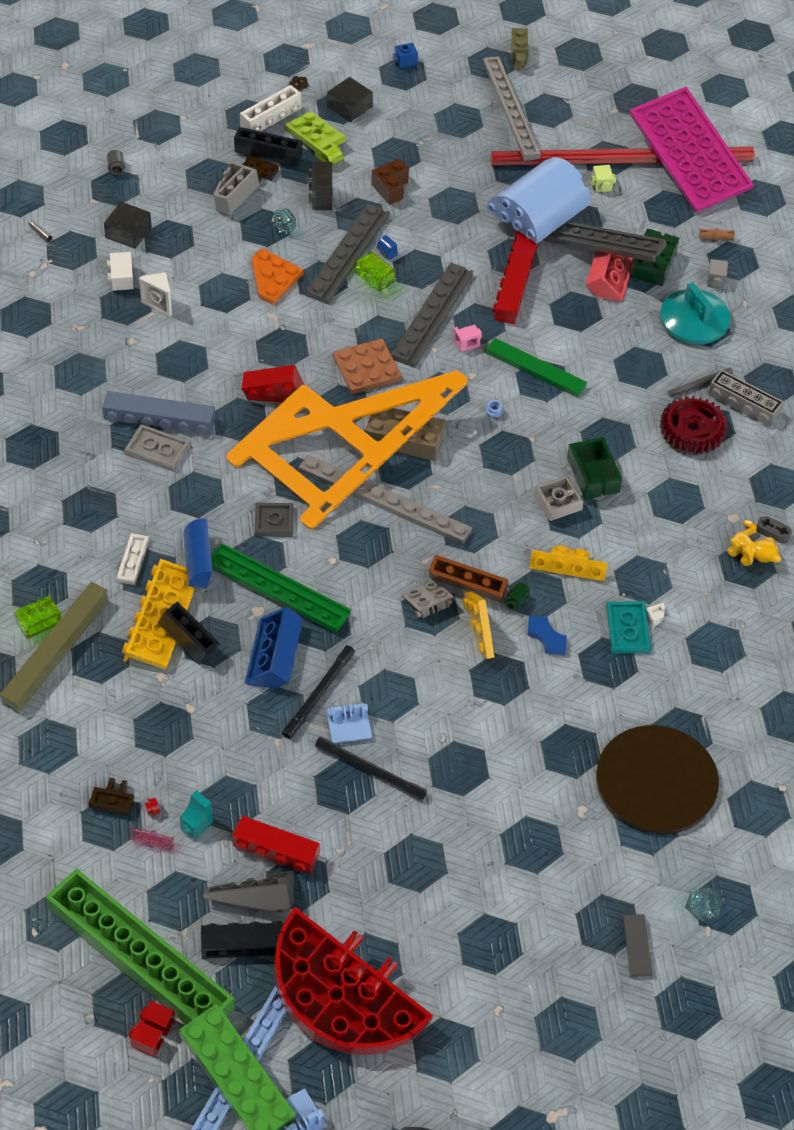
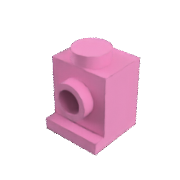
[453,325,482,352]

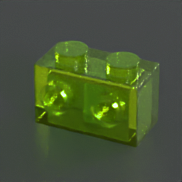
[356,251,395,292]
[14,595,61,639]

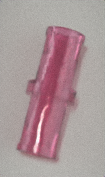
[130,827,174,851]

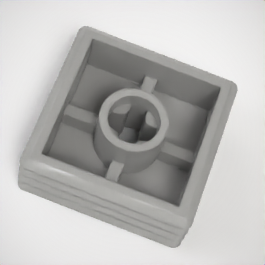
[534,476,584,521]

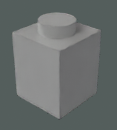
[707,259,728,288]

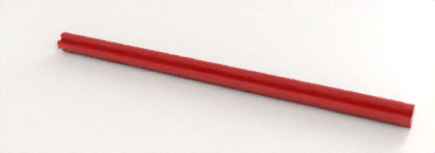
[491,146,755,166]

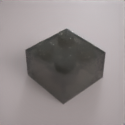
[327,76,373,123]
[309,162,332,210]
[104,201,152,249]

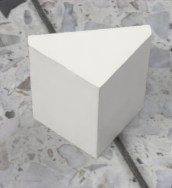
[139,272,172,316]

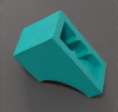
[179,790,213,839]

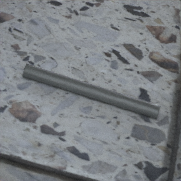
[668,367,733,397]

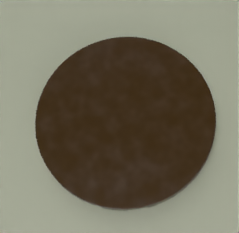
[596,725,719,835]

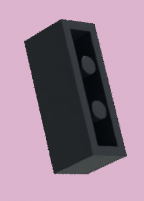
[158,601,219,664]

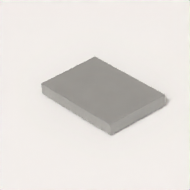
[124,424,191,472]

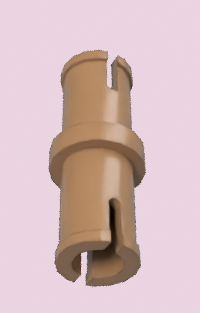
[699,228,734,241]

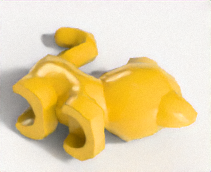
[727,520,782,566]

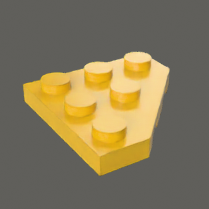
[462,591,495,659]

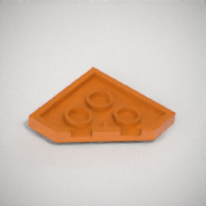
[251,248,304,305]

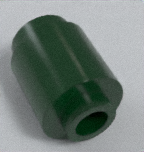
[504,582,530,611]

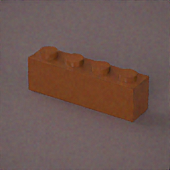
[429,554,508,603]

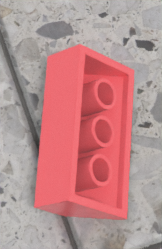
[586,251,634,301]

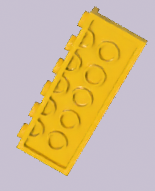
[122,559,195,670]

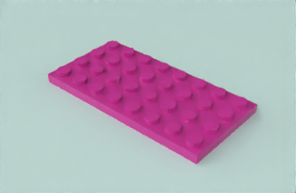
[629,87,754,213]

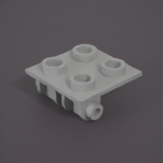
[402,581,454,618]

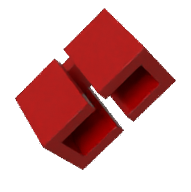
[129,1001,176,1057]

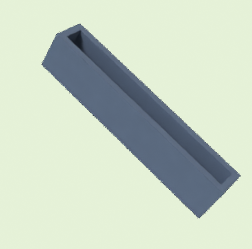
[102,391,215,435]

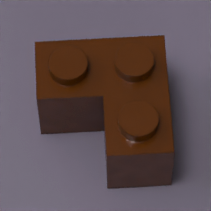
[371,158,409,205]

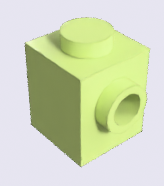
[591,165,616,192]

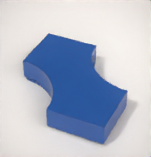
[527,616,567,655]

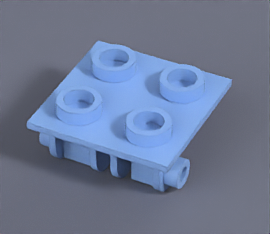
[326,702,372,743]
[281,1088,327,1130]

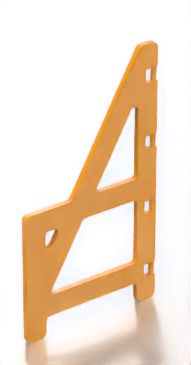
[226,371,468,529]

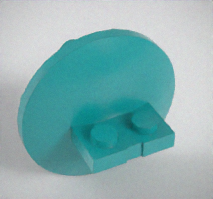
[660,282,731,345]

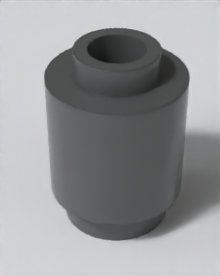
[107,150,125,175]

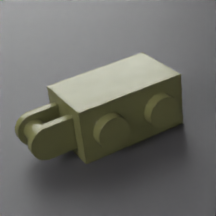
[511,28,529,70]

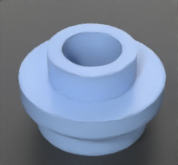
[485,400,504,417]

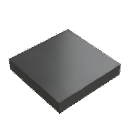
[255,503,293,537]

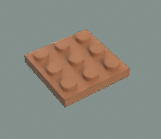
[333,338,402,395]

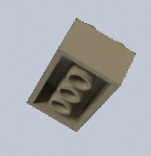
[365,408,446,461]

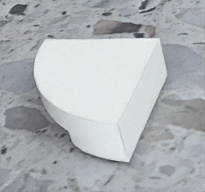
[646,603,665,626]

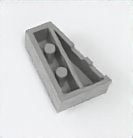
[213,161,260,215]

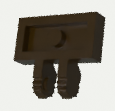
[243,155,279,182]
[88,777,135,816]

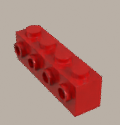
[232,815,320,874]

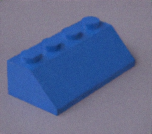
[245,606,303,689]

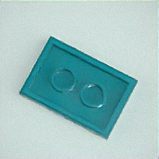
[606,601,651,654]

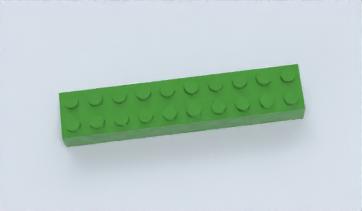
[46,868,235,1024]

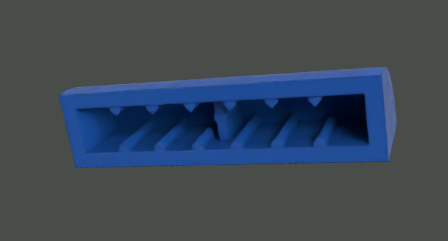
[183,518,212,588]

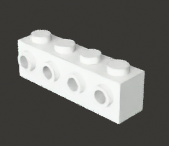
[240,85,301,131]

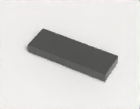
[622,914,652,977]

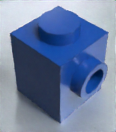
[393,43,418,69]

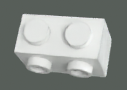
[107,252,134,291]

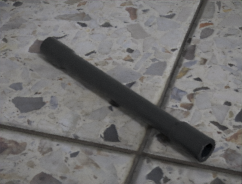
[282,645,355,740]
[315,736,427,801]

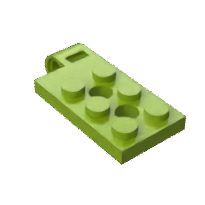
[285,111,346,168]

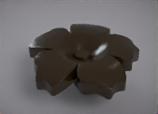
[289,76,309,90]

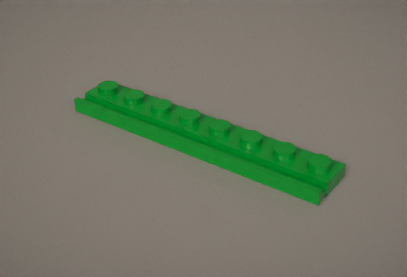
[211,543,351,633]

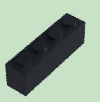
[234,127,303,167]
[201,921,284,959]

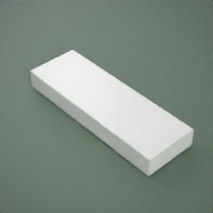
[116,533,150,586]

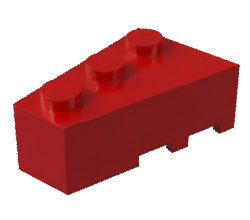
[241,365,305,403]

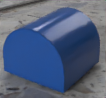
[376,235,398,259]

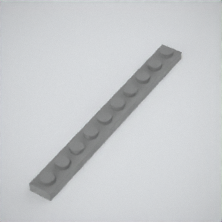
[483,56,540,161]
[299,455,472,545]

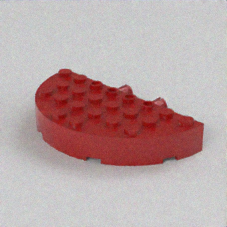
[274,907,434,1055]

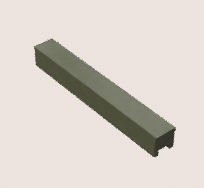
[0,582,108,713]

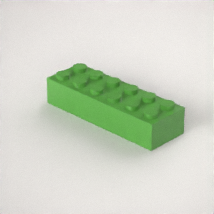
[179,1003,296,1130]

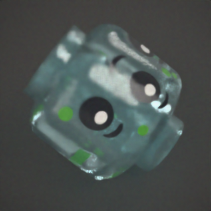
[271,208,297,234]

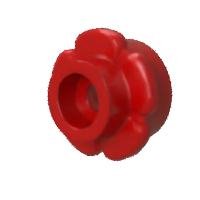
[144,797,161,817]

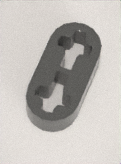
[757,516,792,543]

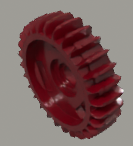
[660,395,728,455]

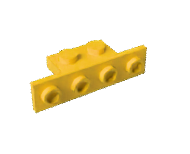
[529,545,608,582]

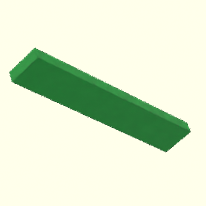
[486,338,587,397]

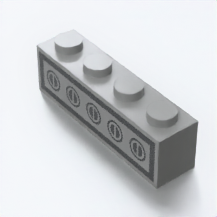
[708,369,784,427]

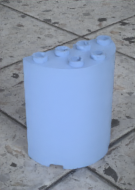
[486,157,591,243]

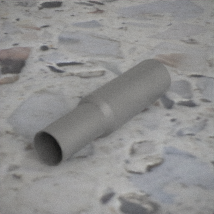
[28,220,53,242]

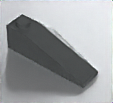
[203,871,294,913]

